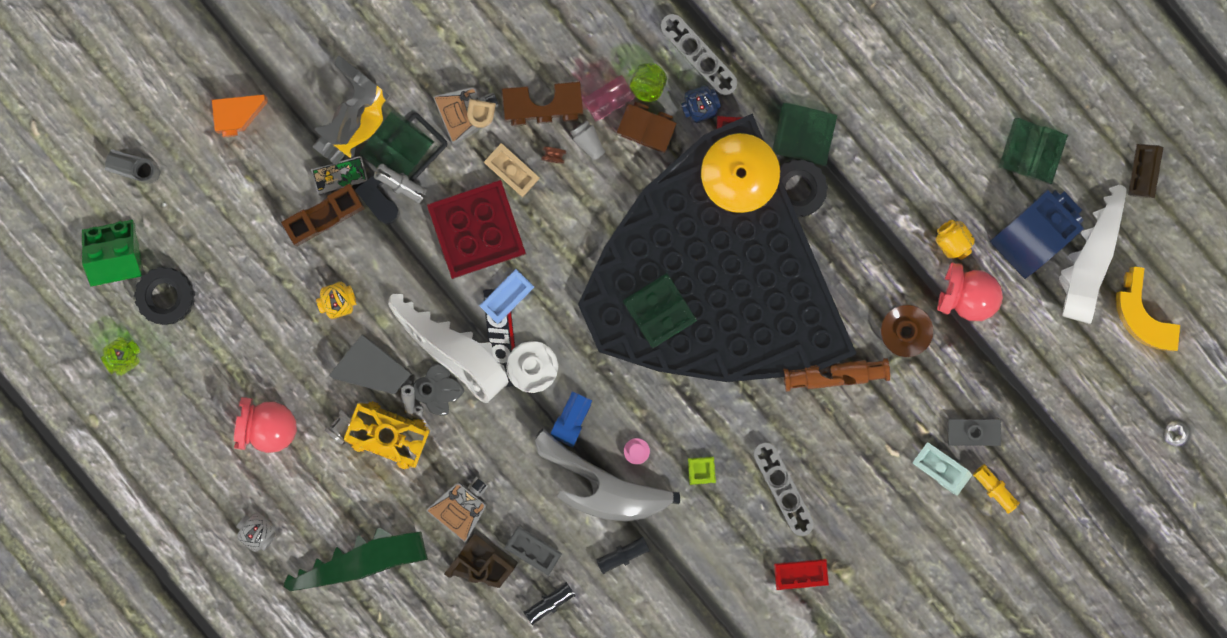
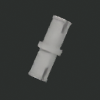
[374,164,426,203]

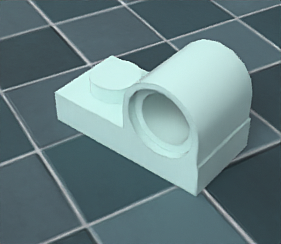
[912,442,972,496]

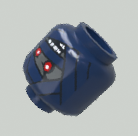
[681,85,721,123]

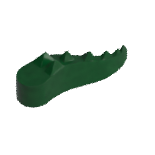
[283,528,428,592]

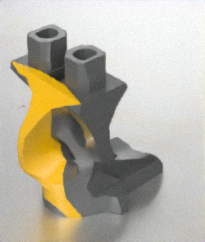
[312,56,389,165]

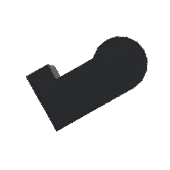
[355,175,400,224]

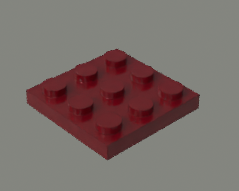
[427,180,526,279]

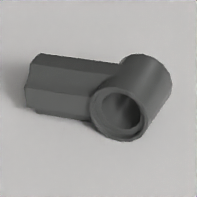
[105,149,160,184]

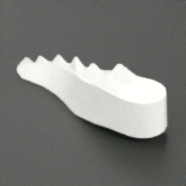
[1059,185,1127,324]
[388,294,508,403]

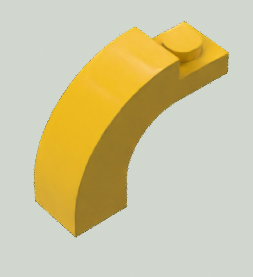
[1116,267,1180,351]

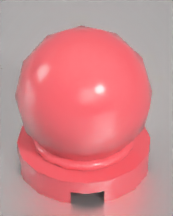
[937,263,1003,321]
[234,397,297,453]

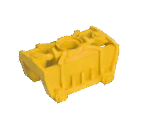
[344,401,430,470]

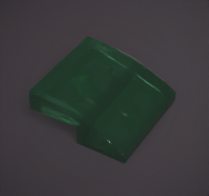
[772,103,838,166]
[359,110,435,176]
[998,118,1068,184]
[623,273,697,349]

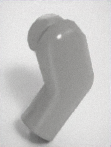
[401,385,424,420]

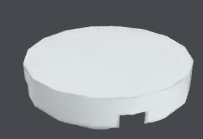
[506,341,558,393]

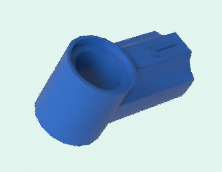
[550,392,592,448]

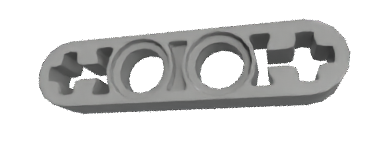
[661,14,737,96]
[753,443,814,536]

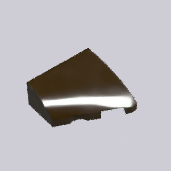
[444,531,518,588]

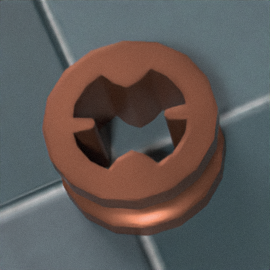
[541,147,566,164]

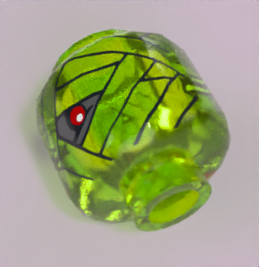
[630,63,667,102]
[100,337,141,376]

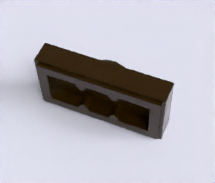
[1128,144,1164,198]

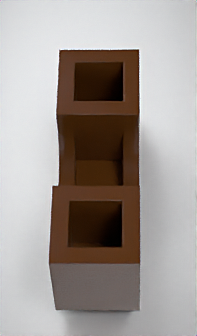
[502,82,583,126]
[281,184,365,247]

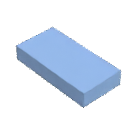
[479,269,534,324]

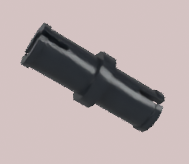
[596,536,650,574]
[523,582,576,626]

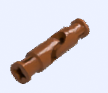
[784,358,890,392]

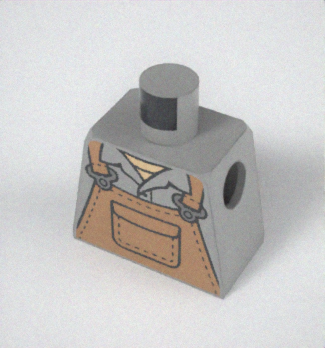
[433,87,499,145]
[426,476,489,542]

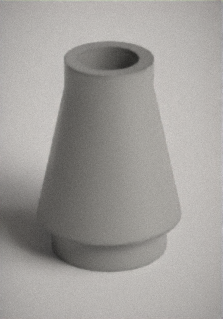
[570,120,605,161]

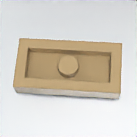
[484,143,540,198]

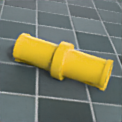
[972,464,1020,514]

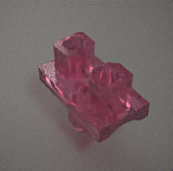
[582,75,636,122]

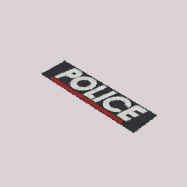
[483,289,515,387]

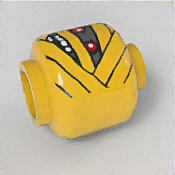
[316,282,357,319]

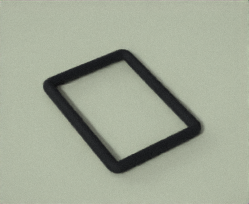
[374,113,448,182]

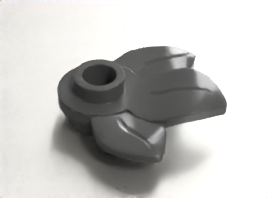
[413,364,464,416]

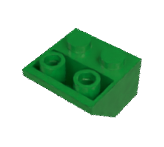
[82,219,142,287]

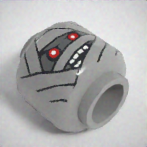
[237,513,277,552]

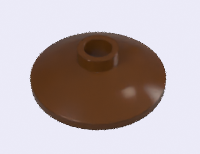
[881,305,933,357]

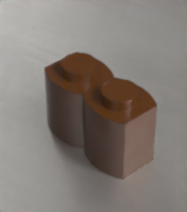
[616,102,677,153]

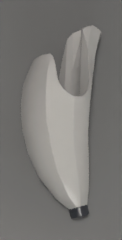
[535,428,680,521]

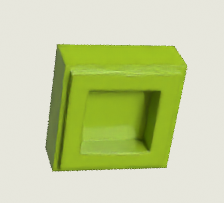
[688,457,716,485]

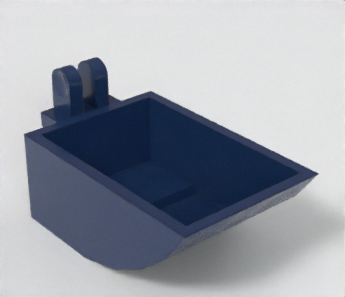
[989,188,1084,279]

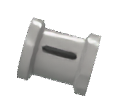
[325,410,352,444]

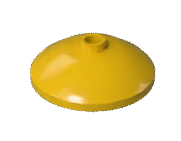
[701,134,780,213]

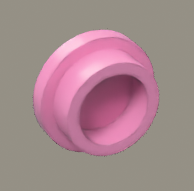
[624,438,650,464]

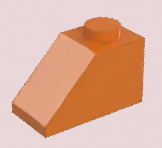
[212,95,268,137]

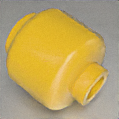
[936,220,975,260]

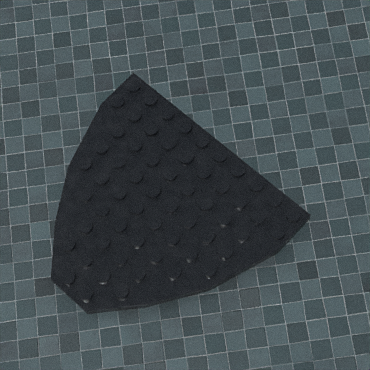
[578,114,857,382]

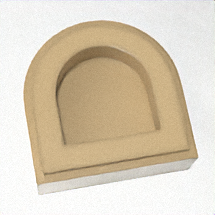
[467,99,496,128]

